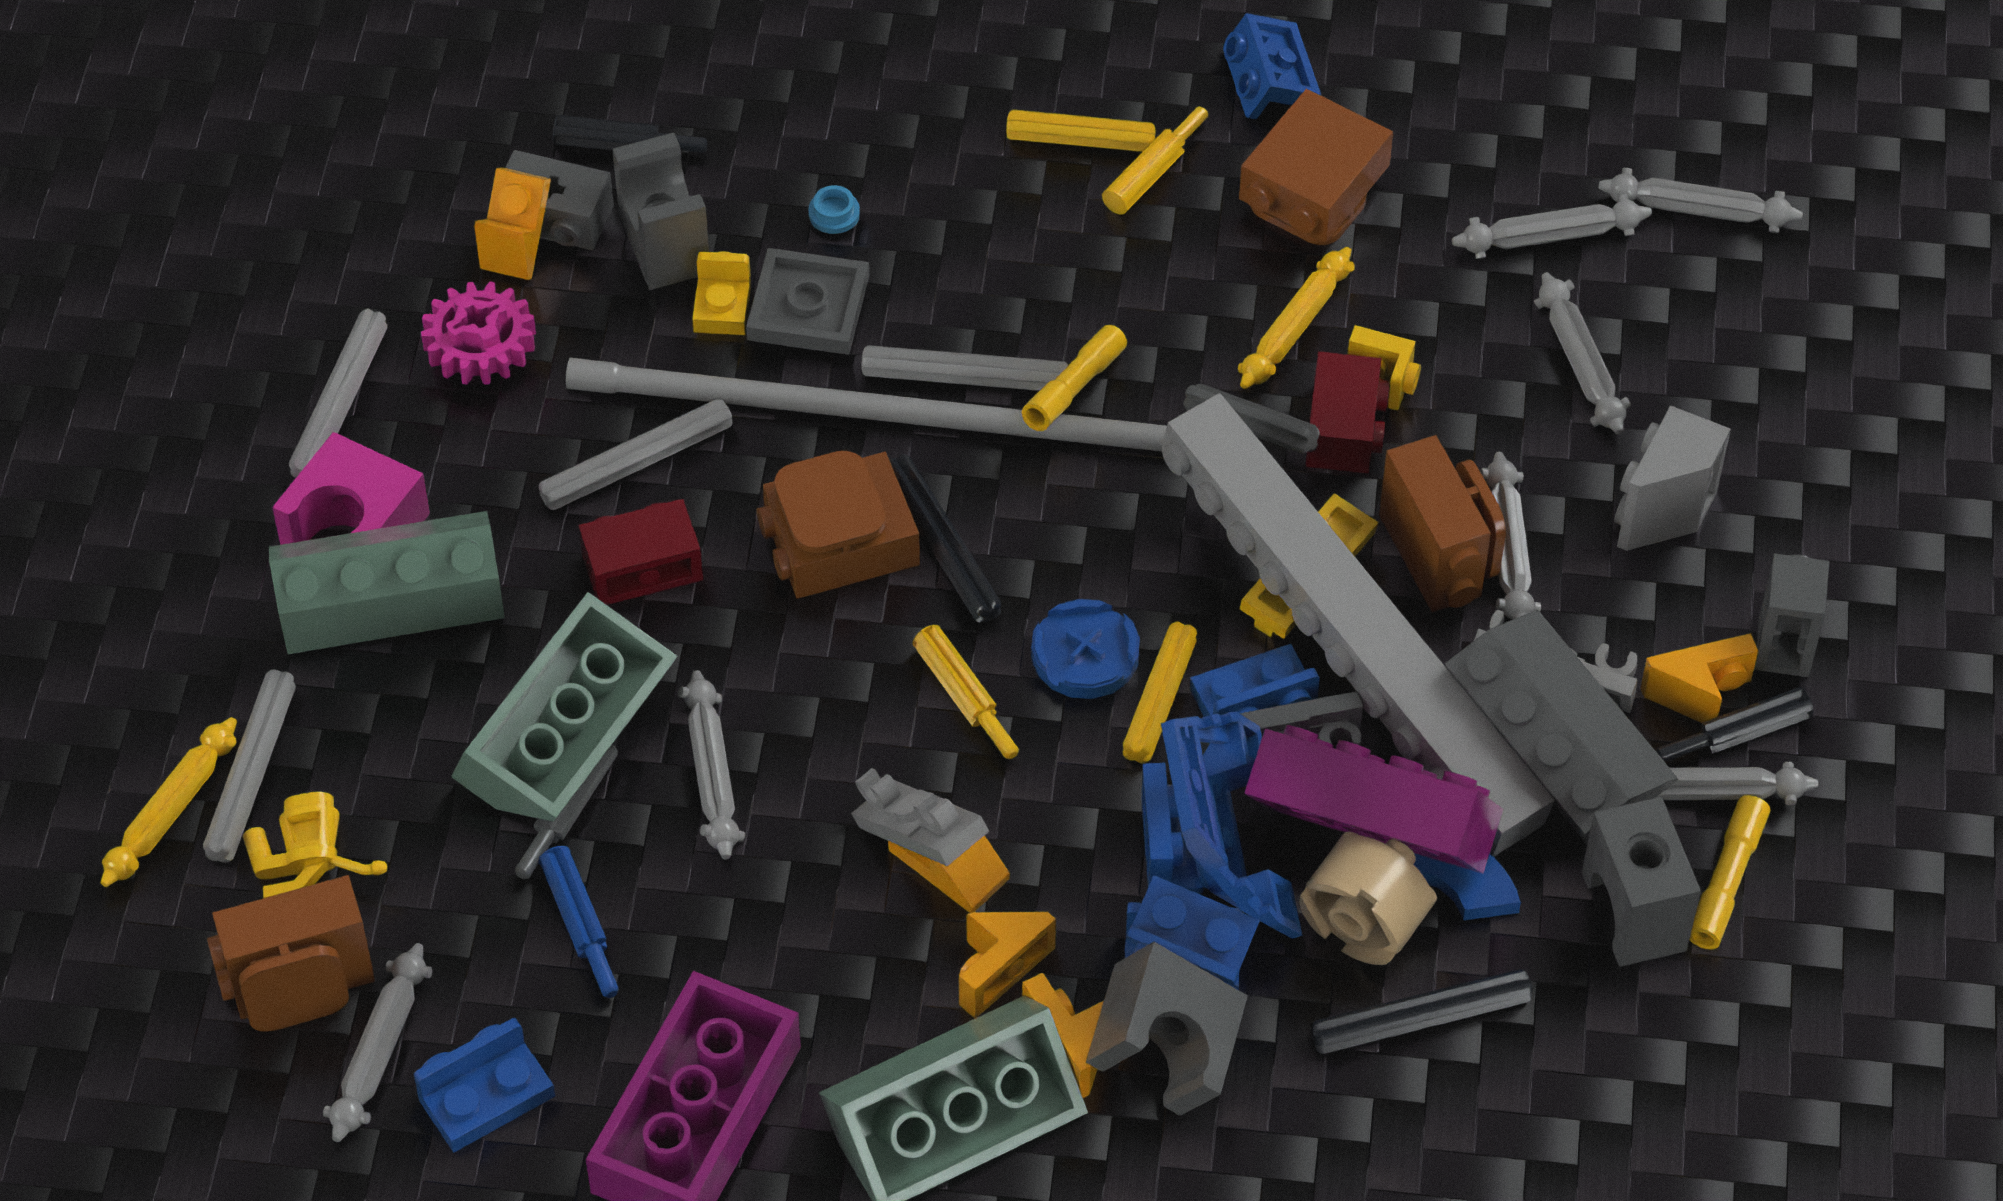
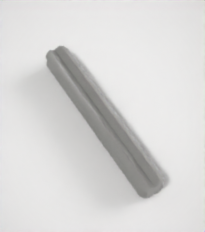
[289,309,387,478]
[861,345,1068,391]
[539,399,733,510]
[203,669,296,863]

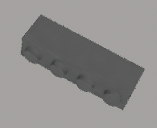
[1445,610,1678,845]

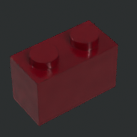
[1305,351,1390,474]
[578,499,703,605]

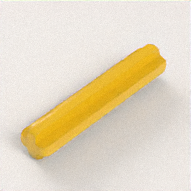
[1006,110,1156,152]
[1122,621,1197,764]

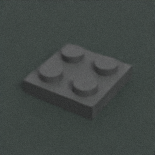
[746,248,870,355]

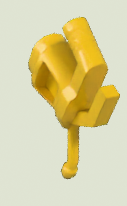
[243,791,388,898]

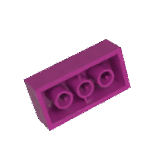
[1244,725,1504,874]
[586,971,801,1201]

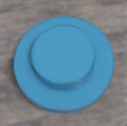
[809,185,860,234]

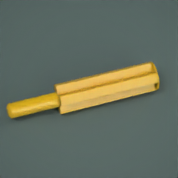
[1102,106,1208,215]
[912,625,1019,759]

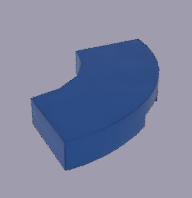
[1413,853,1521,920]

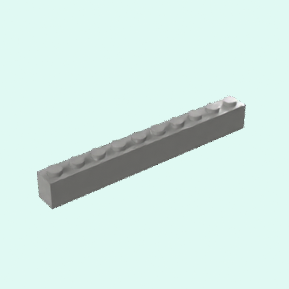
[1162,393,1555,856]

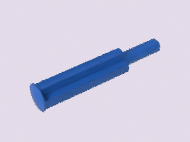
[538,846,619,998]

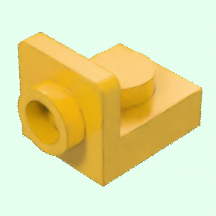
[692,251,751,335]
[1348,325,1421,411]

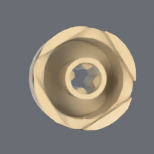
[1299,832,1437,965]

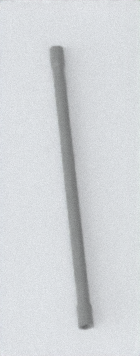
[566,358,1167,452]

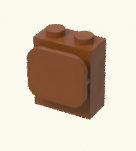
[1239,89,1393,245]
[1379,435,1506,612]
[757,451,920,599]
[207,875,375,1031]

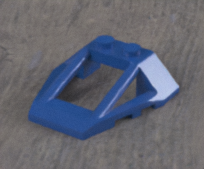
[1161,712,1303,939]

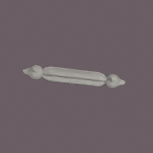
[1598,168,1803,233]
[1452,194,1652,259]
[1534,272,1631,435]
[1480,452,1541,620]
[678,671,745,859]
[1655,762,1818,806]
[323,943,432,1142]

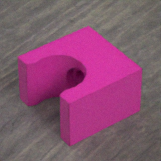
[272,432,430,545]

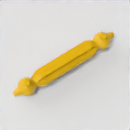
[1238,247,1355,389]
[100,717,237,887]

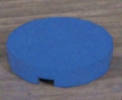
[1031,599,1140,699]

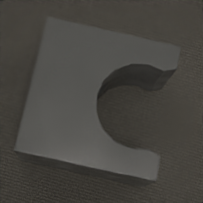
[612,133,709,290]
[1582,797,1701,967]
[1086,942,1248,1116]

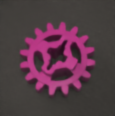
[421,282,536,385]

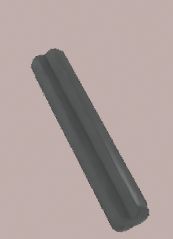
[1183,384,1320,454]

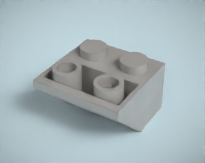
[1614,405,1731,551]

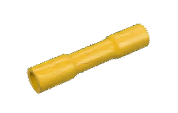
[1022,325,1127,431]
[1689,795,1771,949]

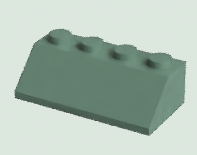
[269,511,505,654]
[451,592,678,822]
[819,995,1088,1201]

